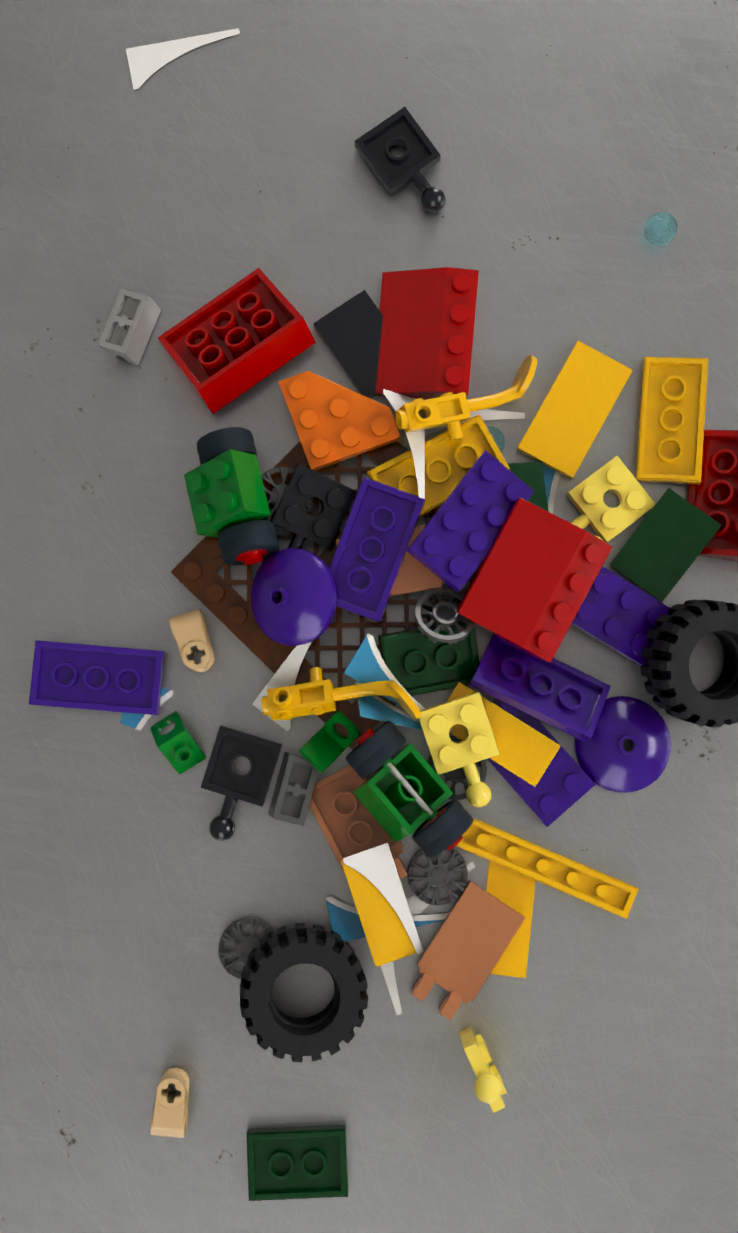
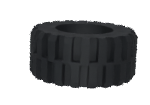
[640,599,738,728]
[240,923,368,1063]

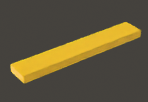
[456,817,638,919]

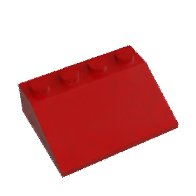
[375,267,479,400]
[158,268,316,414]
[687,430,738,562]
[456,497,612,663]

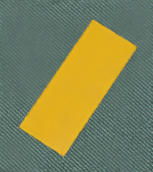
[447,682,561,787]
[341,860,417,967]
[486,860,536,978]

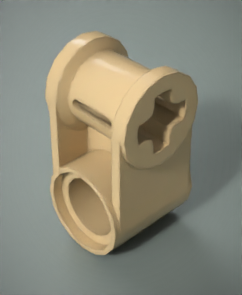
[169,608,215,672]
[151,1067,190,1138]

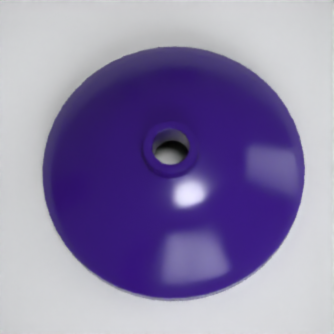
[251,548,337,646]
[574,696,671,793]

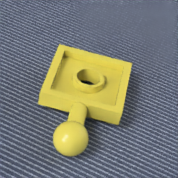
[566,456,656,543]
[419,691,500,807]
[459,1026,507,1113]

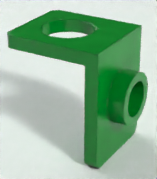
[150,711,205,774]
[299,711,361,773]

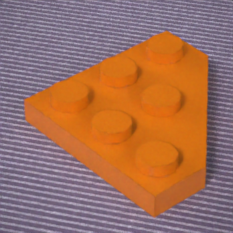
[278,371,401,471]

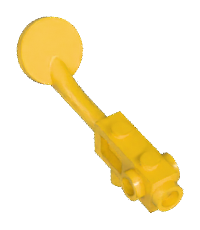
[395,355,537,441]
[261,667,422,721]

